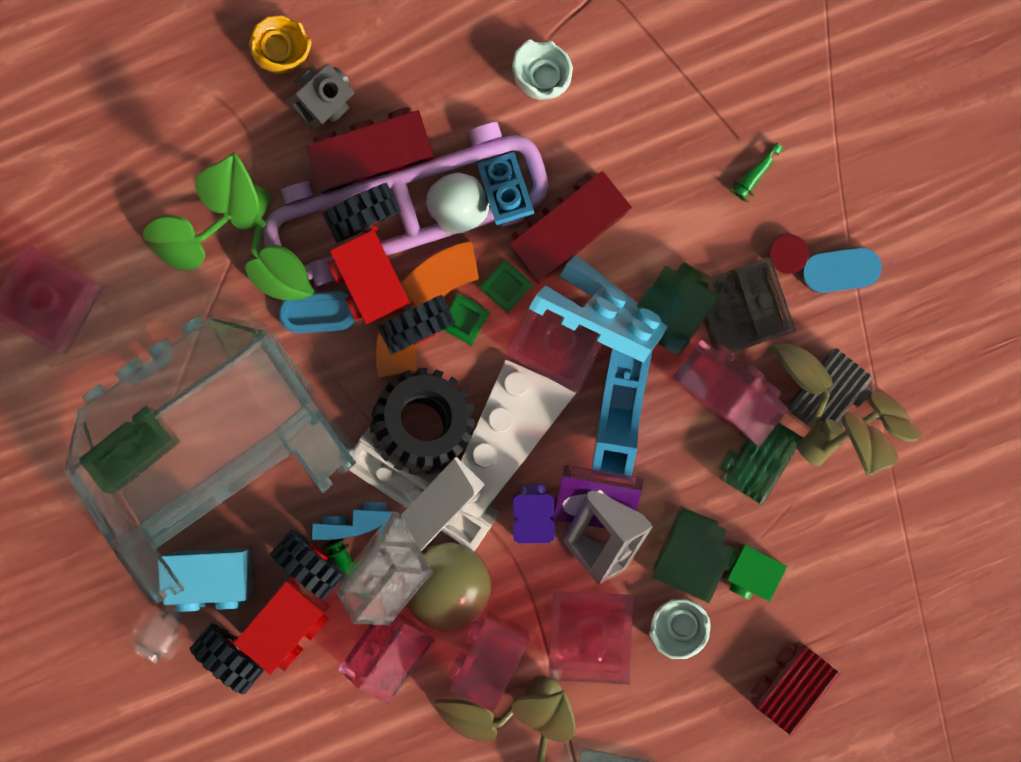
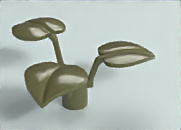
[767,343,922,476]
[434,676,576,762]

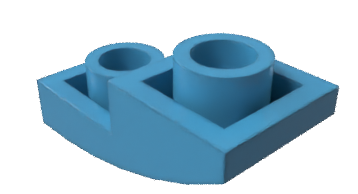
[477,152,534,225]
[312,501,395,540]

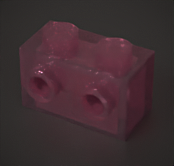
[338,605,434,705]

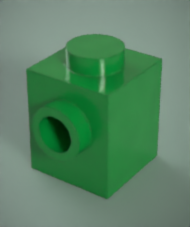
[721,543,788,602]

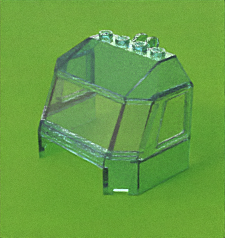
[64,314,356,605]

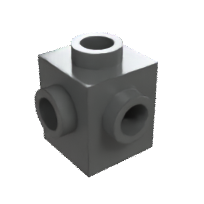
[285,63,355,129]

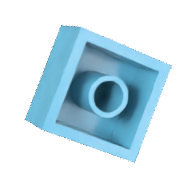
[161,548,255,612]

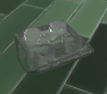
[337,511,433,625]

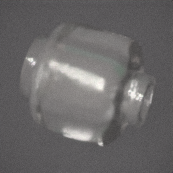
[129,605,189,665]

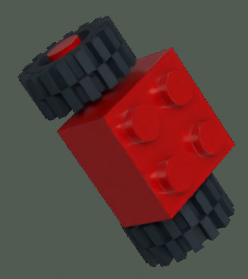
[322,182,455,355]
[189,529,345,695]

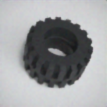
[370,368,475,475]

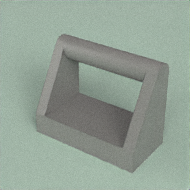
[563,491,653,585]

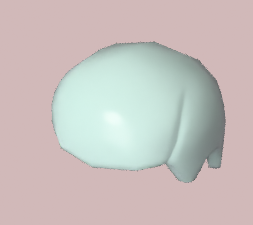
[512,39,573,100]
[426,172,489,233]
[649,598,711,659]

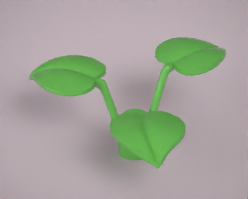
[143,152,314,300]

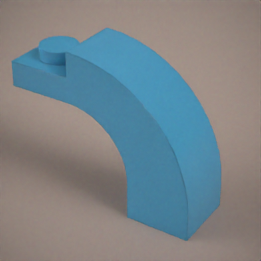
[591,348,653,482]

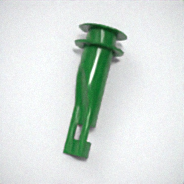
[728,142,783,203]
[323,538,370,602]

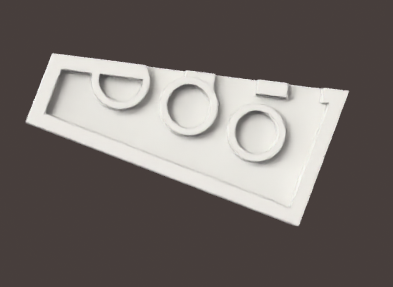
[460,360,577,520]

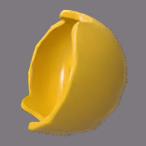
[249,15,311,75]

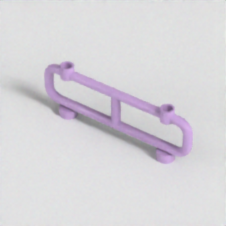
[263,122,549,286]

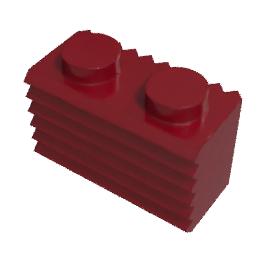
[751,641,841,736]

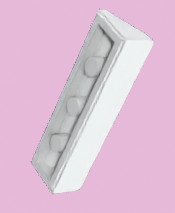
[343,427,499,551]
[357,457,485,596]

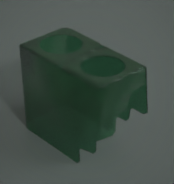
[637,263,725,356]
[651,506,734,603]

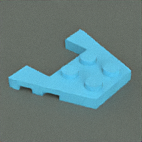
[529,255,668,363]

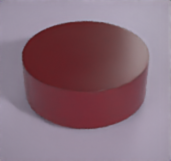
[768,235,809,275]

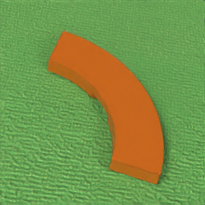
[376,241,479,378]

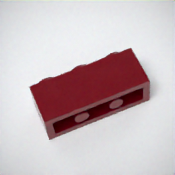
[306,107,434,194]
[510,170,632,284]

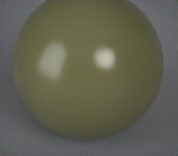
[403,542,492,631]

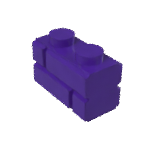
[513,485,554,543]

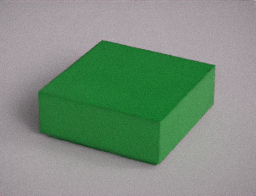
[479,259,534,314]
[443,293,491,346]

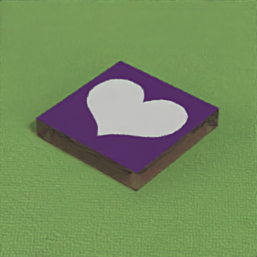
[553,465,644,529]

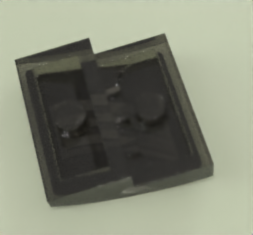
[691,257,796,358]

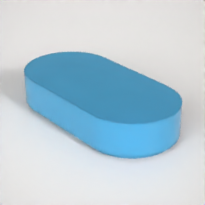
[802,248,882,293]
[279,291,356,334]

